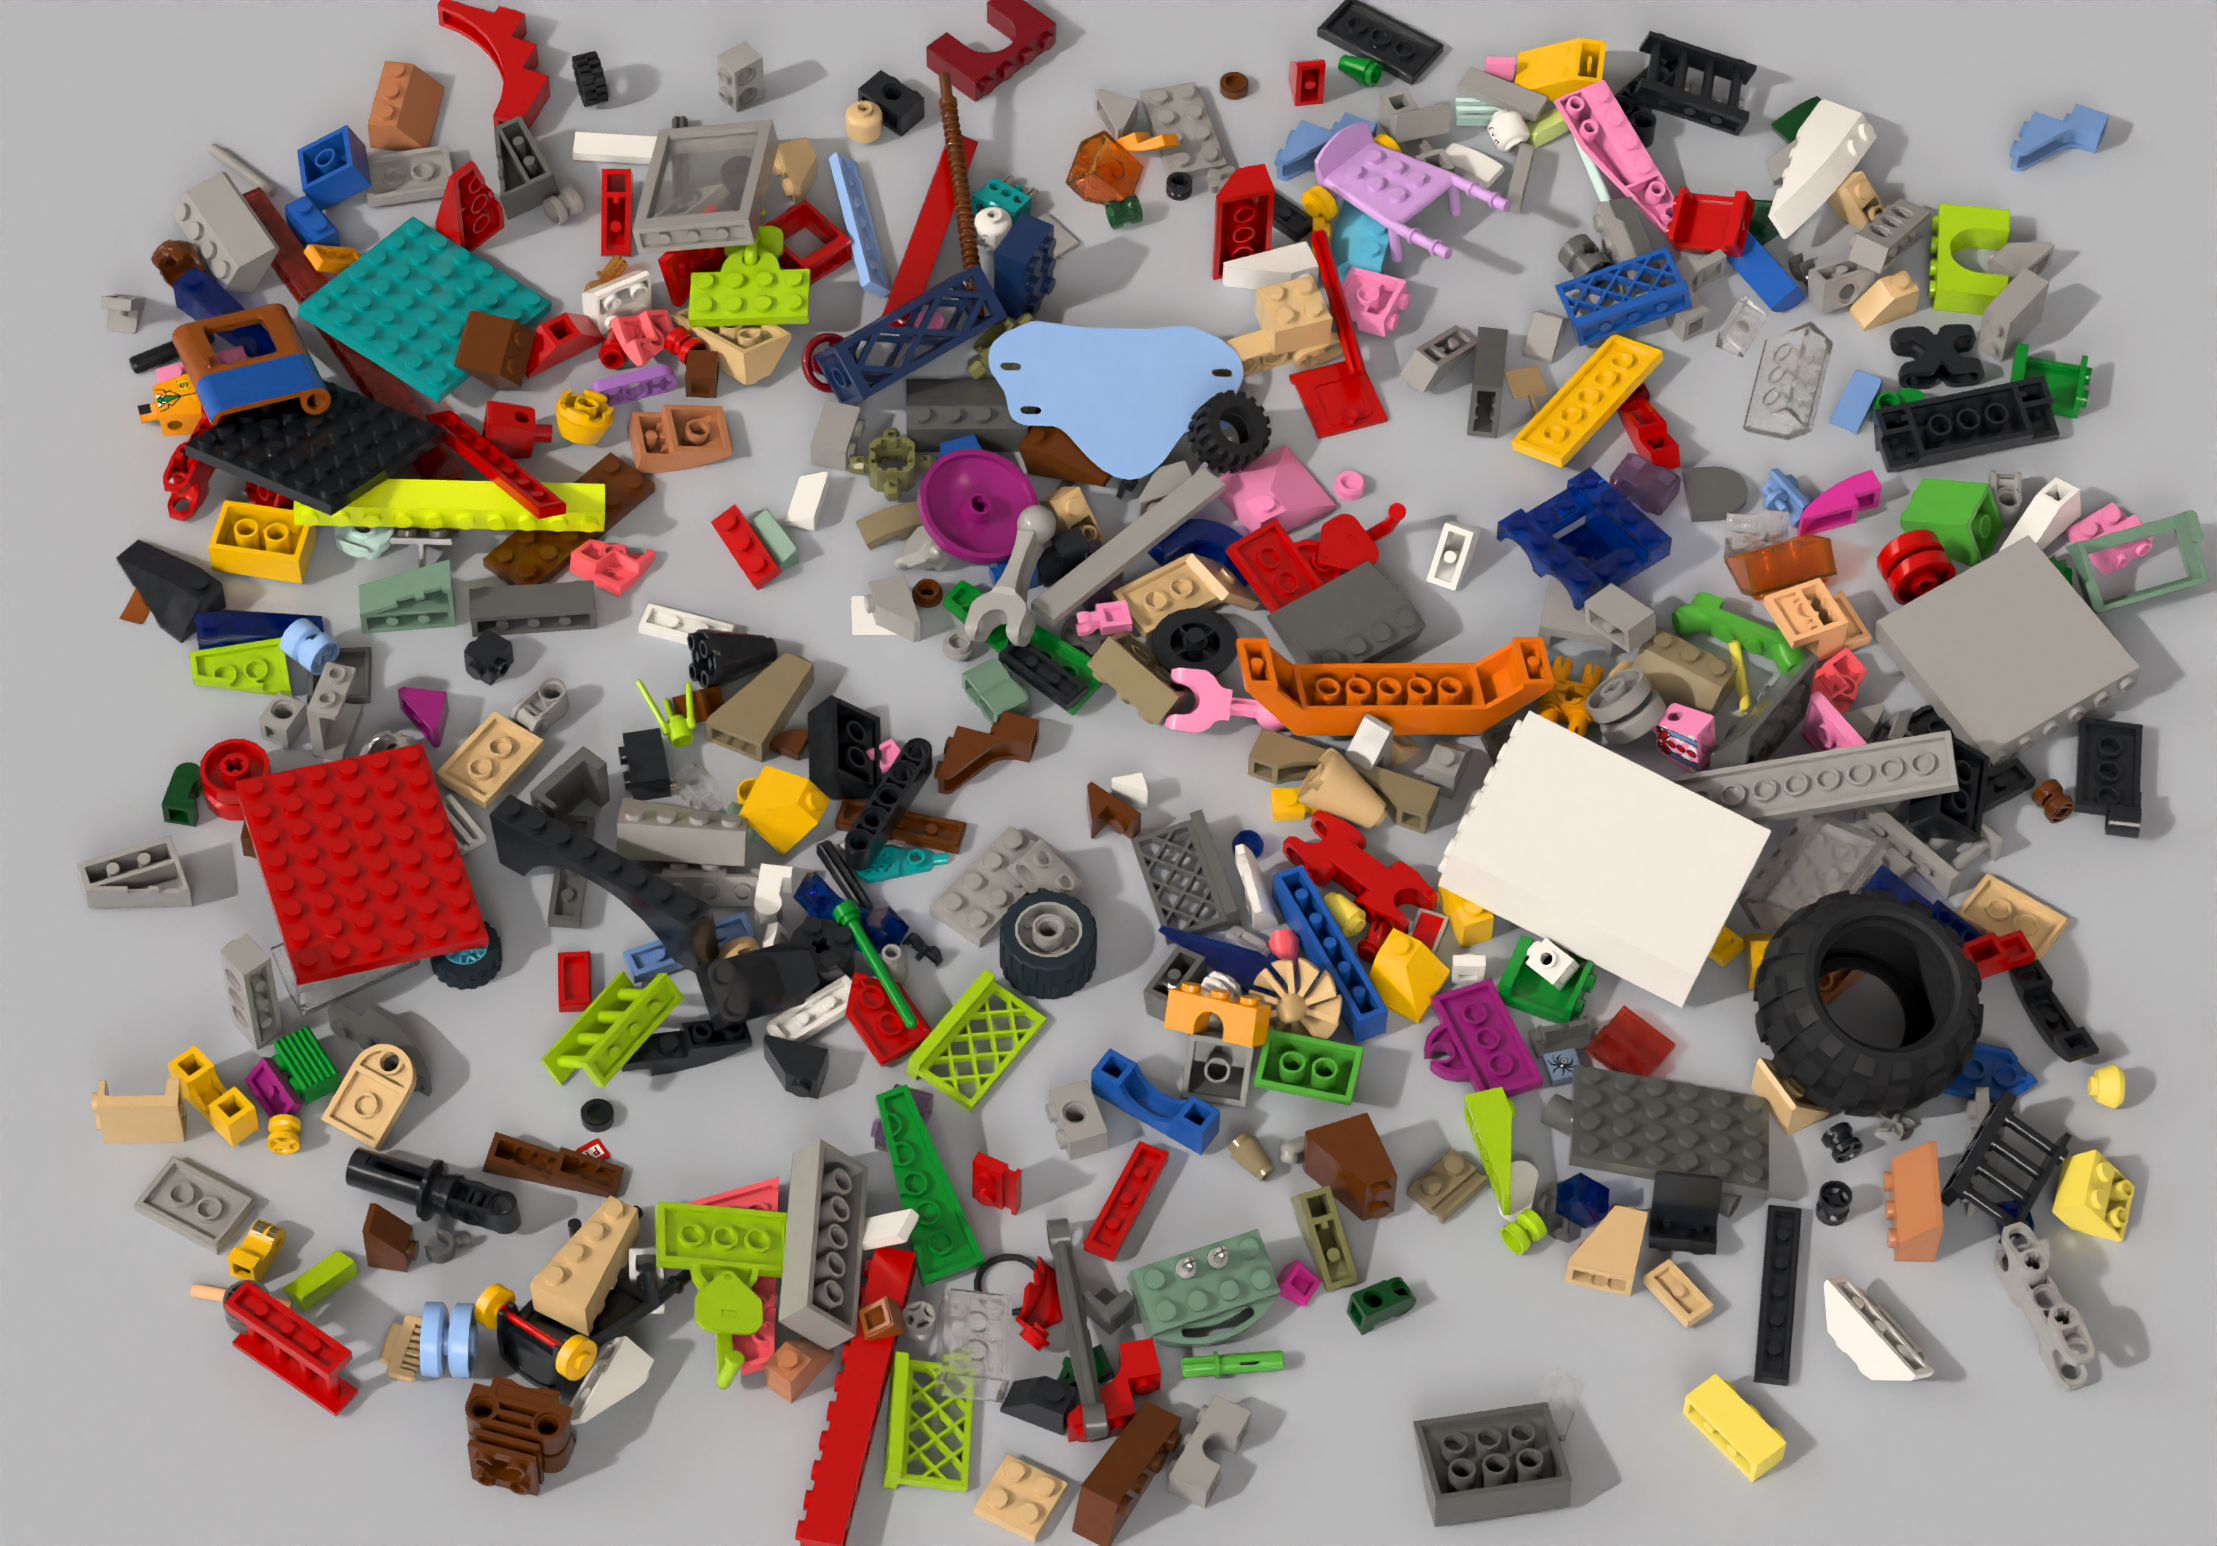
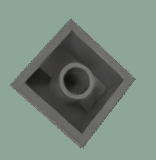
[1180,1029,1256,1107]

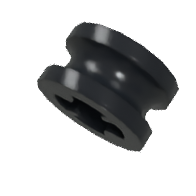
[1166,172,1192,201]

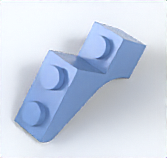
[2009,104,2109,172]
[1274,112,1377,181]

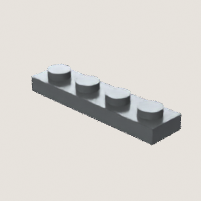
[547,815,595,929]

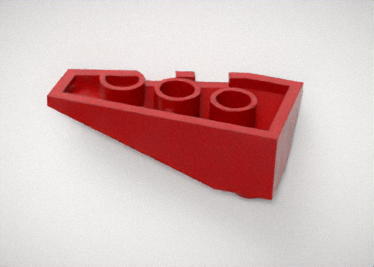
[435,160,504,252]

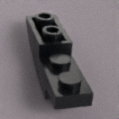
[621,1020,753,1076]

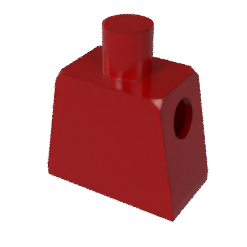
[482,400,552,459]

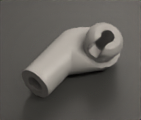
[1280,1136,1305,1164]

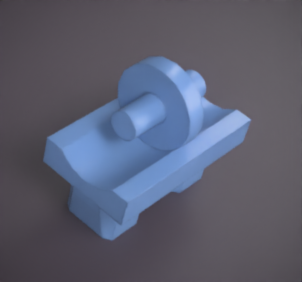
[1760,468,1815,528]

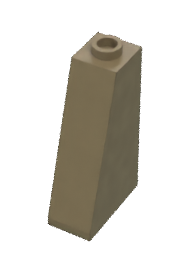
[705,652,814,763]

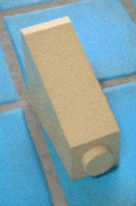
[1565,1205,1648,1297]

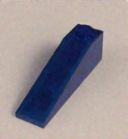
[172,266,277,358]
[194,610,324,650]
[1158,925,1285,997]

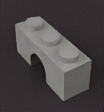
[1166,1395,1252,1508]

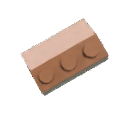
[368,61,445,151]
[1883,1141,1944,1262]

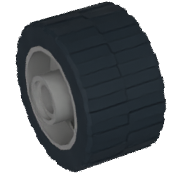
[999,891,1097,1000]

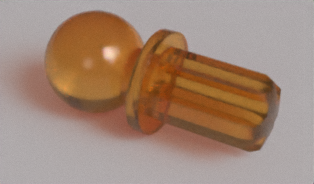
[584,255,628,292]

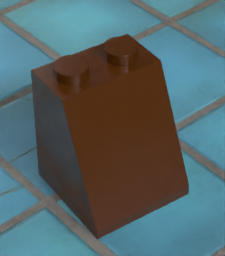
[1302,1112,1398,1221]

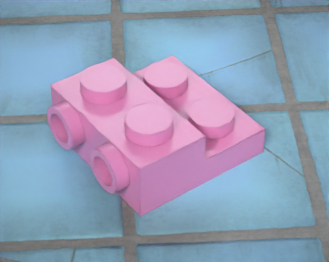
[1329,266,1410,337]
[2064,502,2154,576]

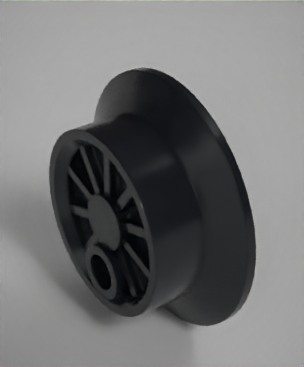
[1152,608,1238,678]

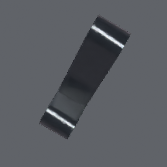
[1614,58,1677,148]

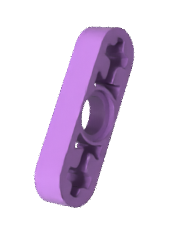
[589,364,677,407]

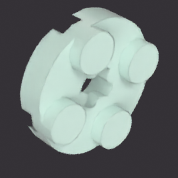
[333,526,395,560]

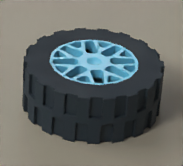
[430,921,503,990]

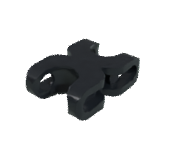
[1889,324,1985,390]

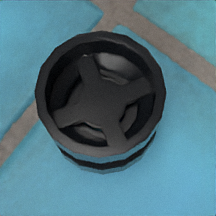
[1815,1181,1852,1226]

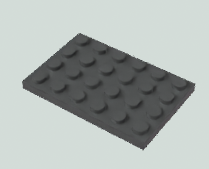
[1569,1064,1769,1200]

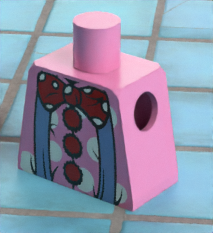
[1650,703,1716,773]

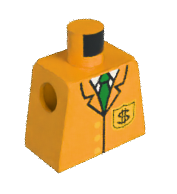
[137,373,202,436]

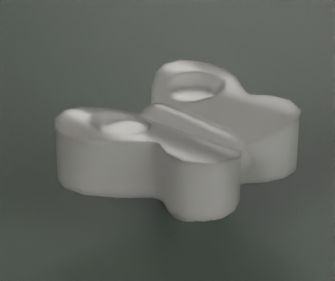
[1207,166,1235,193]

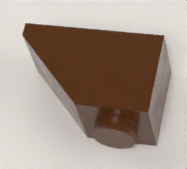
[362,1203,419,1273]

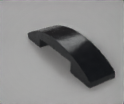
[2008,959,2099,1063]

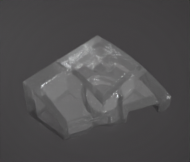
[1724,509,1789,557]

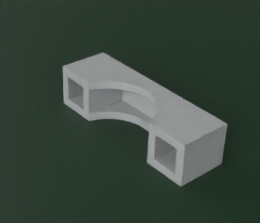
[1378,88,1455,195]

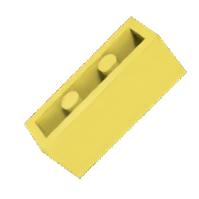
[1683,1373,1787,1482]

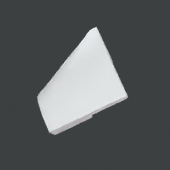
[1235,844,1279,931]

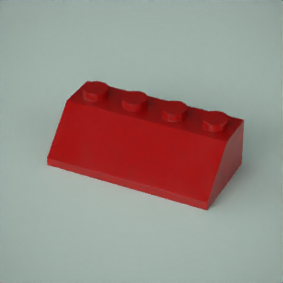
[1212,163,1275,280]

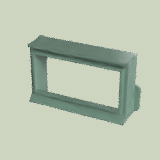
[2065,510,2210,614]

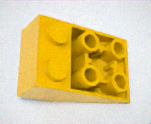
[1514,38,1607,101]

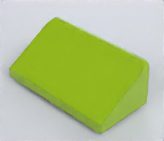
[283,1250,358,1312]

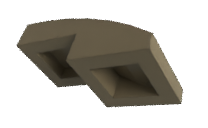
[856,501,923,550]

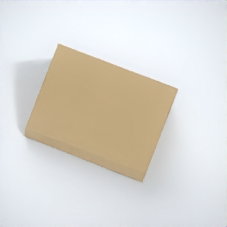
[1751,1058,1830,1136]

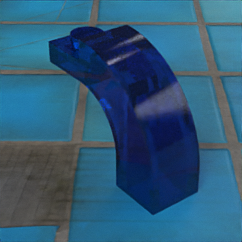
[1148,519,1249,587]
[793,871,909,954]

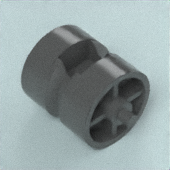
[1558,234,1613,287]

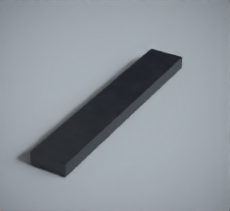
[1753,1205,1802,1386]

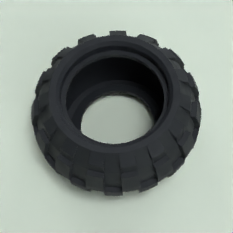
[1753,889,1984,1117]

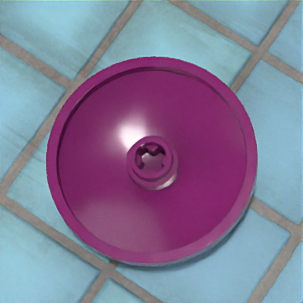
[917,449,1039,564]

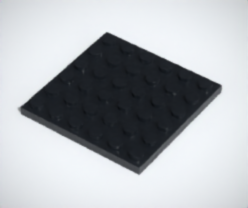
[185,380,446,516]

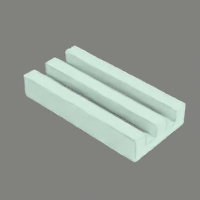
[1455,98,1502,126]

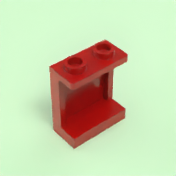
[1666,186,1755,257]

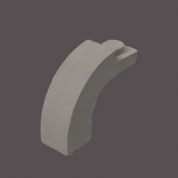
[1665,249,1727,342]

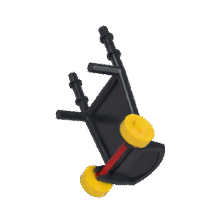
[474,1205,692,1394]

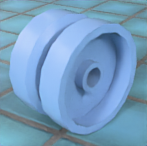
[420,1301,478,1379]

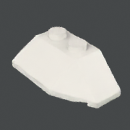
[1824,1275,1934,1381]

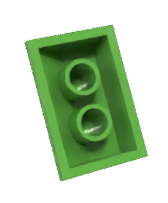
[1253,1029,1364,1106]

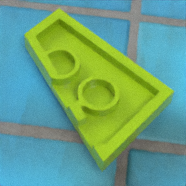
[189,638,292,697]

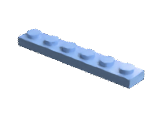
[828,152,891,298]

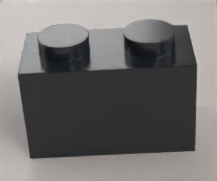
[618,728,671,801]

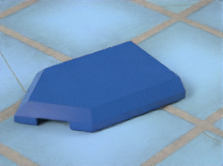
[1943,1042,2038,1103]

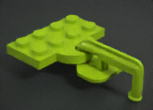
[688,206,811,327]
[655,1201,788,1390]

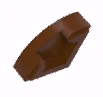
[770,729,808,760]

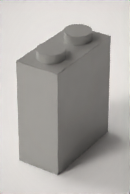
[1977,268,2049,362]

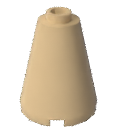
[1297,748,1388,829]

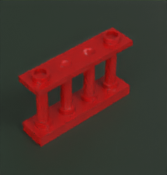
[224,1280,359,1417]

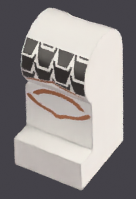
[754,863,794,929]

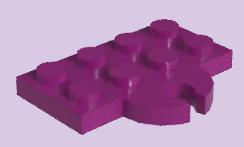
[1424,978,1543,1098]

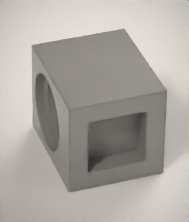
[259,693,308,749]

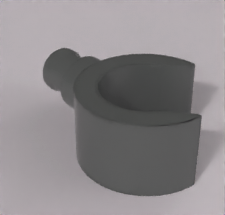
[1789,253,1815,285]
[424,1229,472,1264]

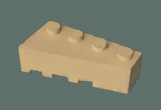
[530,1196,641,1336]

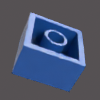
[297,125,371,211]

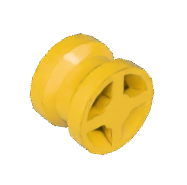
[267,1114,301,1154]

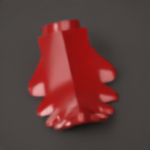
[1015,1256,1063,1352]

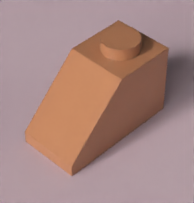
[764,1337,835,1404]

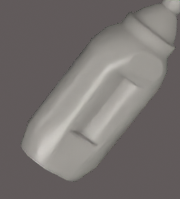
[1224,925,1274,962]

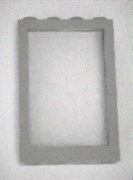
[632,119,778,254]

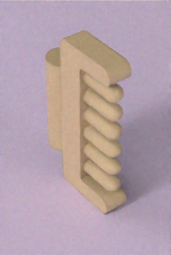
[379,1315,422,1382]

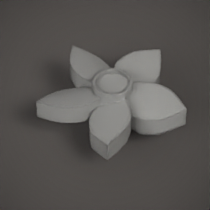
[1877,1111,1916,1141]

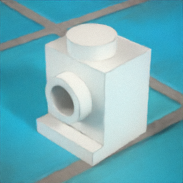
[1525,938,1580,991]

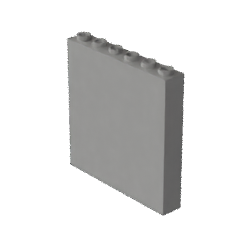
[1874,535,2140,768]

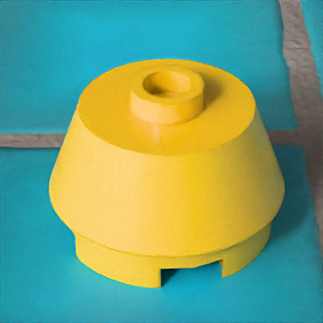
[555,389,614,445]

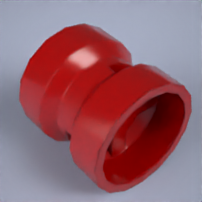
[664,326,706,365]

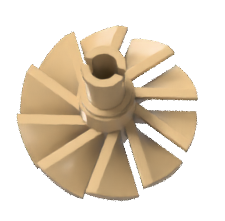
[1248,957,1342,1040]

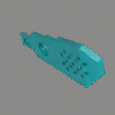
[853,847,948,884]

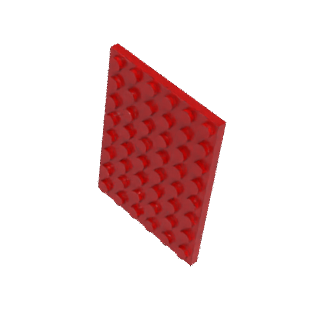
[235,743,489,986]

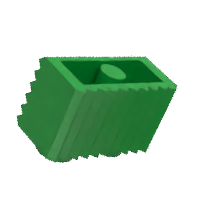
[272,1026,341,1105]

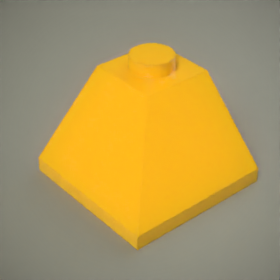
[739,766,830,855]
[1368,928,1450,1024]

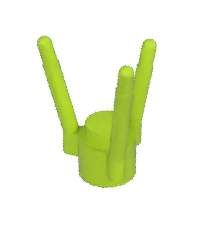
[636,679,697,748]

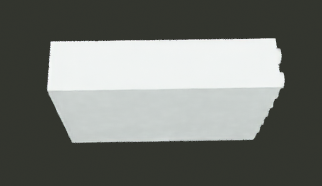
[1438,710,1771,1008]

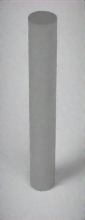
[209,144,277,198]

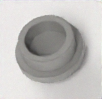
[943,631,974,661]

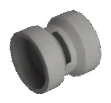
[543,186,584,225]

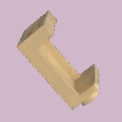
[92,1078,187,1143]

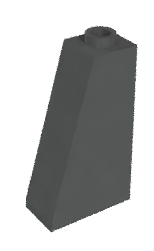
[1467,326,1508,438]

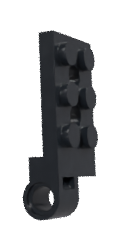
[2074,717,2143,839]

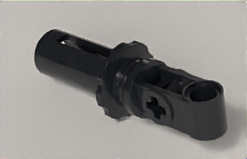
[346,1147,521,1234]

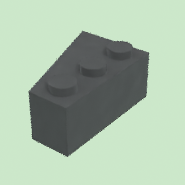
[494,115,560,220]

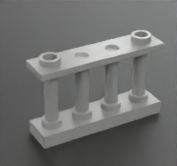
[1854,800,2004,899]

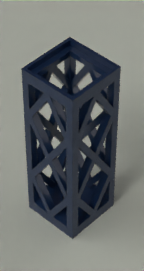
[814,264,1008,405]

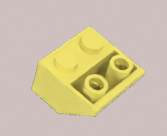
[2052,1150,2135,1242]

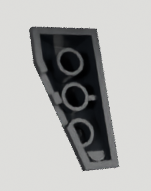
[116,539,226,643]

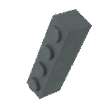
[469,580,597,637]

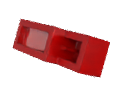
[1616,397,1681,474]

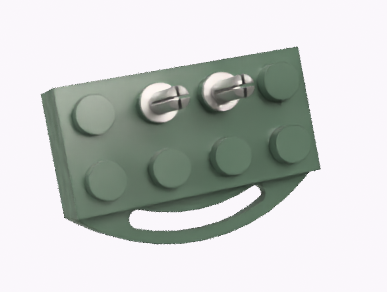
[1126,1229,1281,1348]

